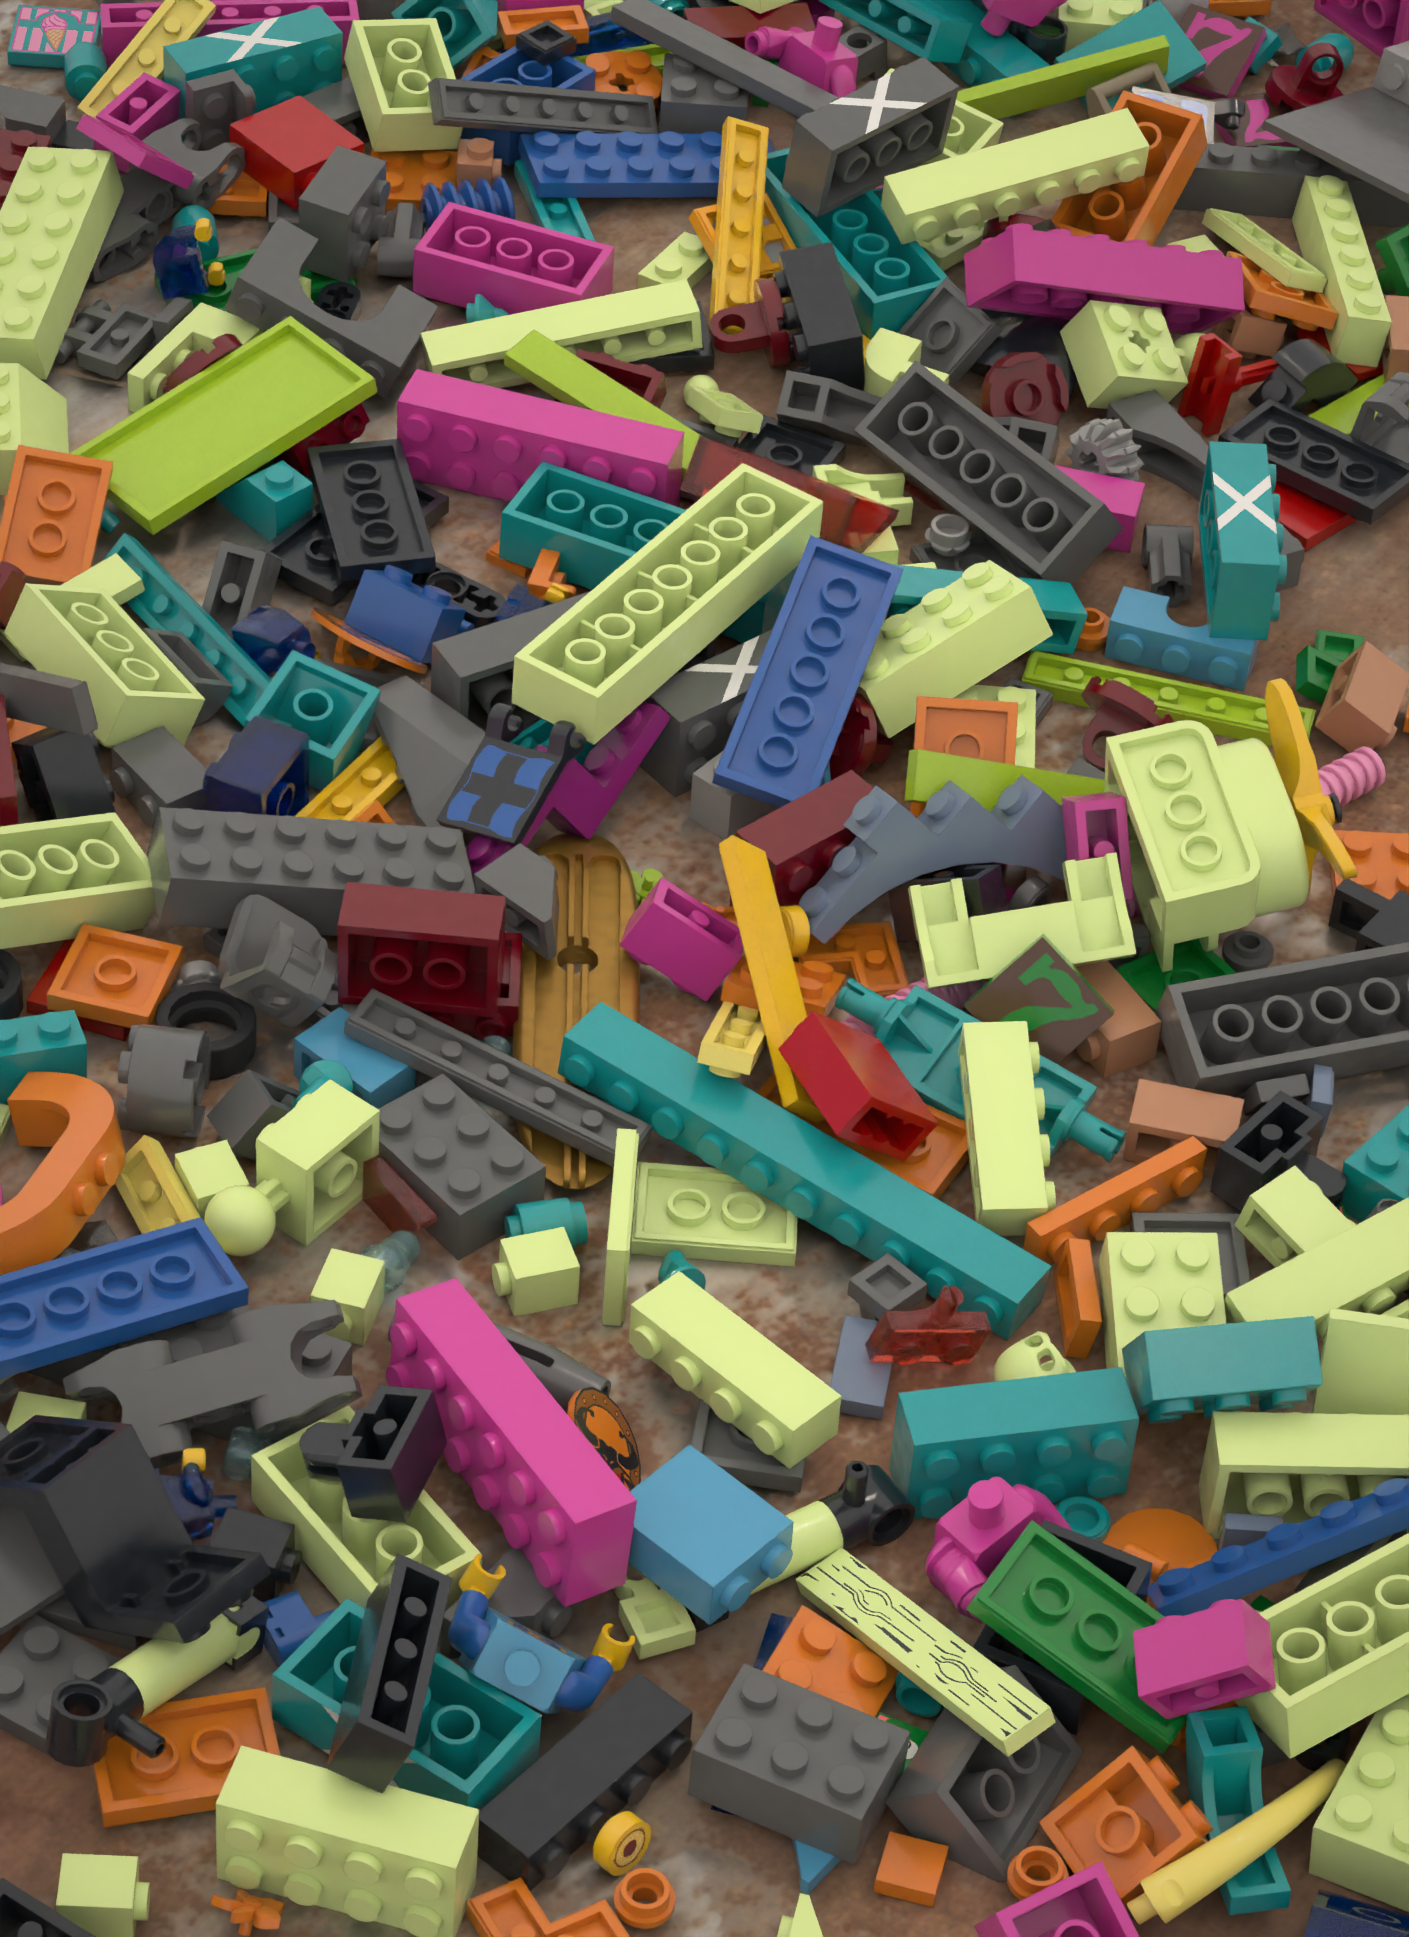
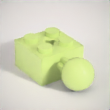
[1060,300,1205,409]
[204,1079,380,1256]

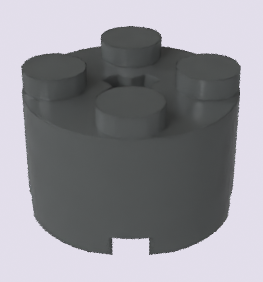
[118,1024,211,1138]

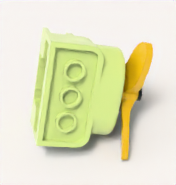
[1104,678,1357,972]

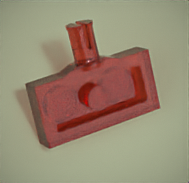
[865,1285,991,1365]

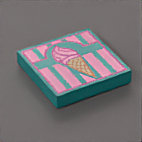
[7,5,101,69]

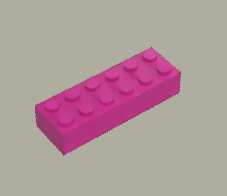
[964,223,1245,335]
[397,369,685,507]
[386,1278,637,1607]

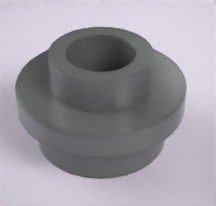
[1222,931,1274,973]

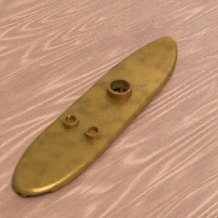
[512,833,640,1190]

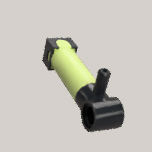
[685,1461,916,1633]
[45,1596,269,1767]

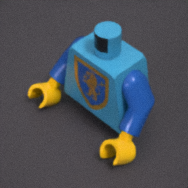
[449,1554,636,1714]

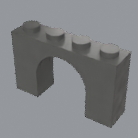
[224,217,439,398]

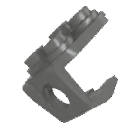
[1350,372,1409,463]
[218,894,338,1029]

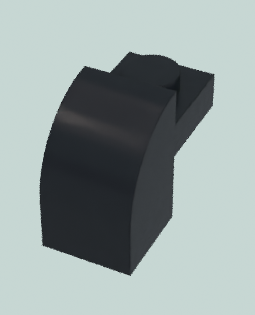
[1248,339,1358,412]
[1328,879,1409,952]

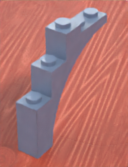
[799,775,1067,944]

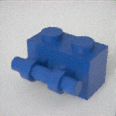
[344,565,475,663]

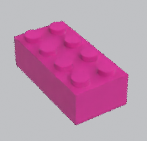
[413,202,615,315]

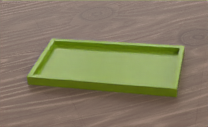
[69,316,378,535]

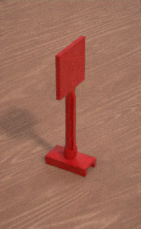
[1177,326,1384,437]

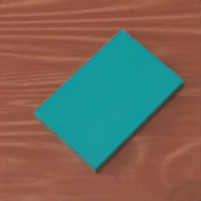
[1054,0,1207,110]

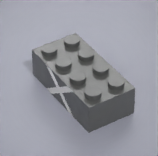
[782,57,959,218]
[639,629,773,798]

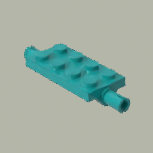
[835,978,1127,1168]

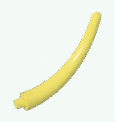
[1127,1758,1347,1925]

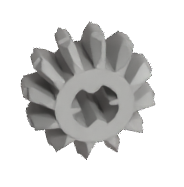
[1065,418,1144,481]

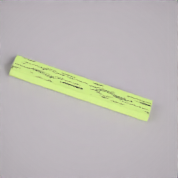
[796,1547,1056,1757]

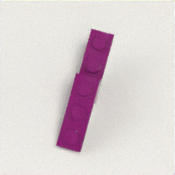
[466,702,671,882]

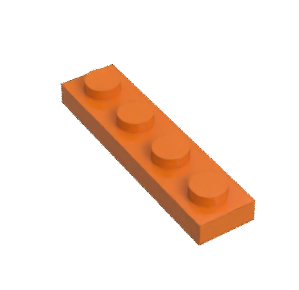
[1023,1136,1207,1265]

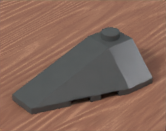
[373,675,485,847]

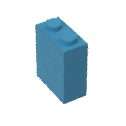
[628,1445,794,1625]

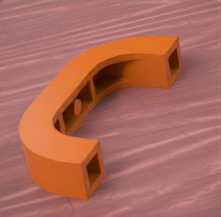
[0,1071,126,1275]

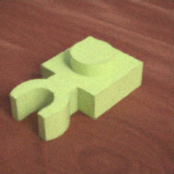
[613,1574,696,1660]

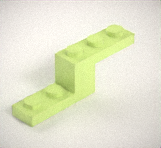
[127,276,314,412]

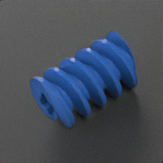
[420,177,516,235]

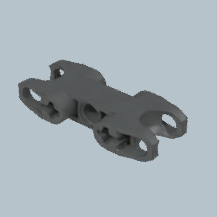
[89,118,246,282]
[62,1300,363,1470]

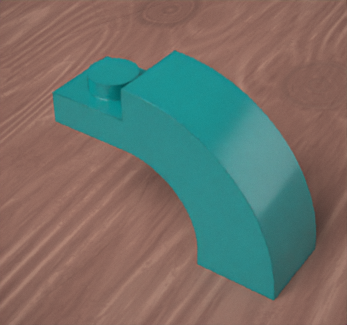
[1186,1706,1291,1915]

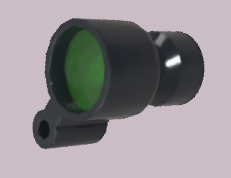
[1007,16,1068,66]

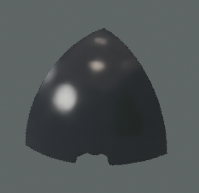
[970,313,1077,398]

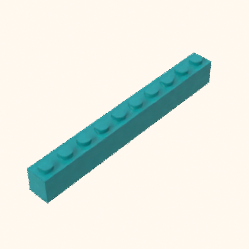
[557,1001,1052,1341]

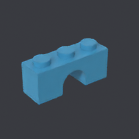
[1104,586,1260,691]

